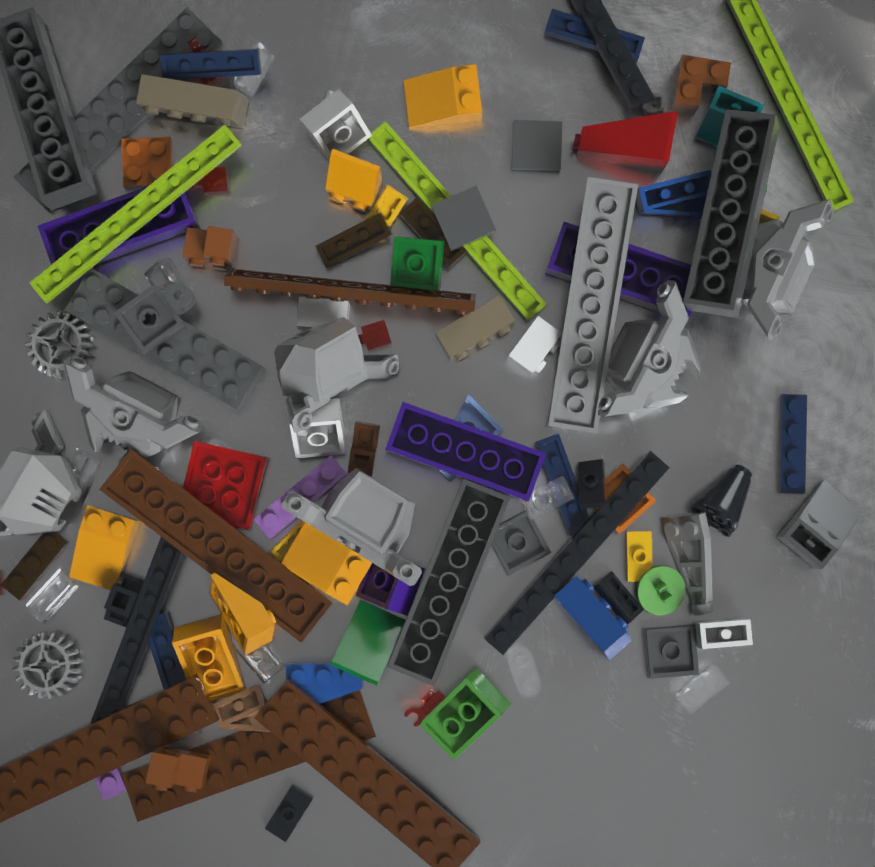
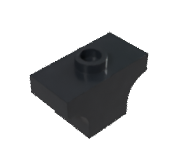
[104,572,144,627]

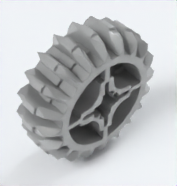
[25,311,94,379]
[12,631,82,699]

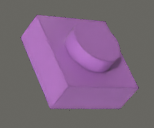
[94,768,126,801]

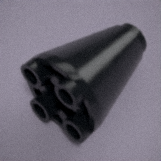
[691,465,752,537]

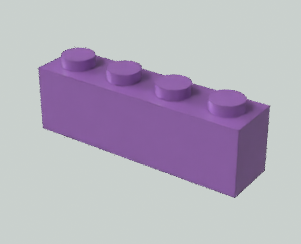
[253,455,348,539]

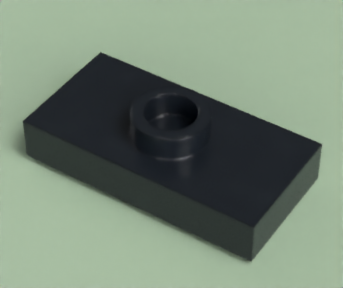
[578,459,605,509]
[594,571,644,625]
[265,784,313,842]

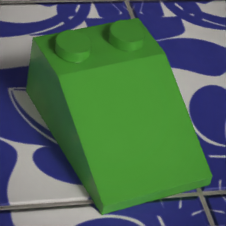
[419,668,511,760]

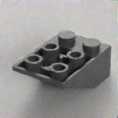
[777,480,863,569]

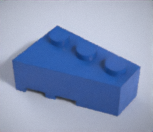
[636,170,712,219]
[554,576,632,661]
[286,661,364,704]

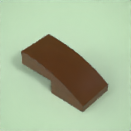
[347,421,380,476]

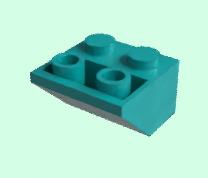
[695,86,765,147]

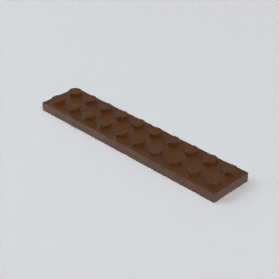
[224,269,476,315]
[99,449,332,642]
[0,674,219,823]
[254,678,481,867]
[121,690,376,822]

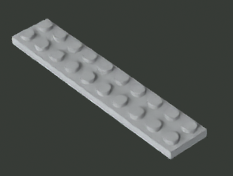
[548,177,638,434]

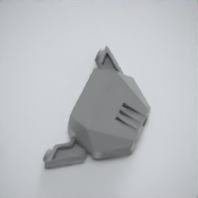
[742,199,834,342]
[598,280,700,417]
[274,317,399,433]
[63,356,204,465]
[0,409,82,537]
[281,468,422,586]

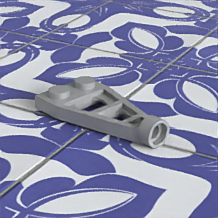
[662,512,713,615]

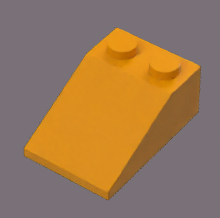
[403,64,482,129]
[325,149,383,212]
[69,505,141,590]
[281,522,372,605]
[209,573,276,655]
[172,614,245,701]

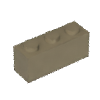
[435,295,515,361]

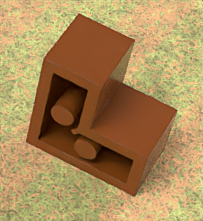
[670,54,731,114]
[183,226,239,271]
[145,746,211,792]

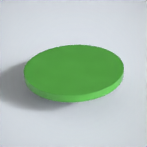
[637,566,685,615]

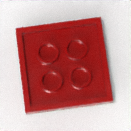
[183,441,268,530]

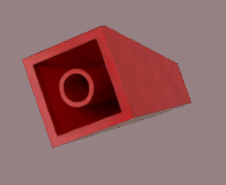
[573,111,678,173]

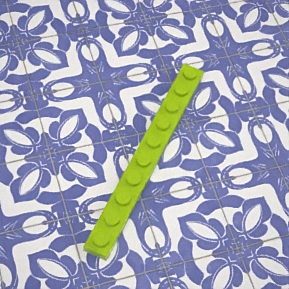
[727,0,854,211]
[367,121,547,321]
[29,125,242,304]

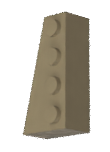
[136,74,249,129]

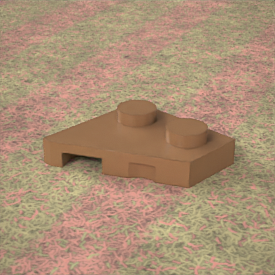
[212,685,270,732]

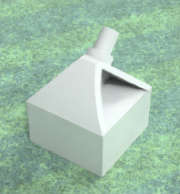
[299,89,372,161]
[289,398,345,458]

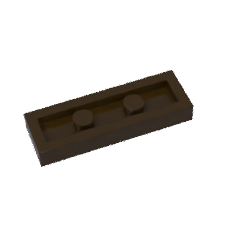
[399,197,467,268]
[315,212,393,268]
[1,531,69,601]

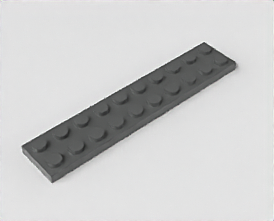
[13,7,223,213]

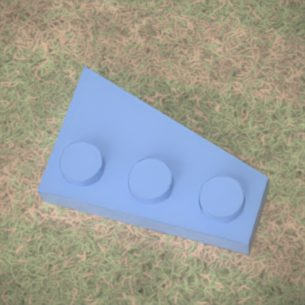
[439,394,503,482]

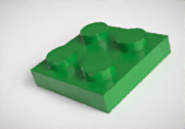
[390,236,444,291]

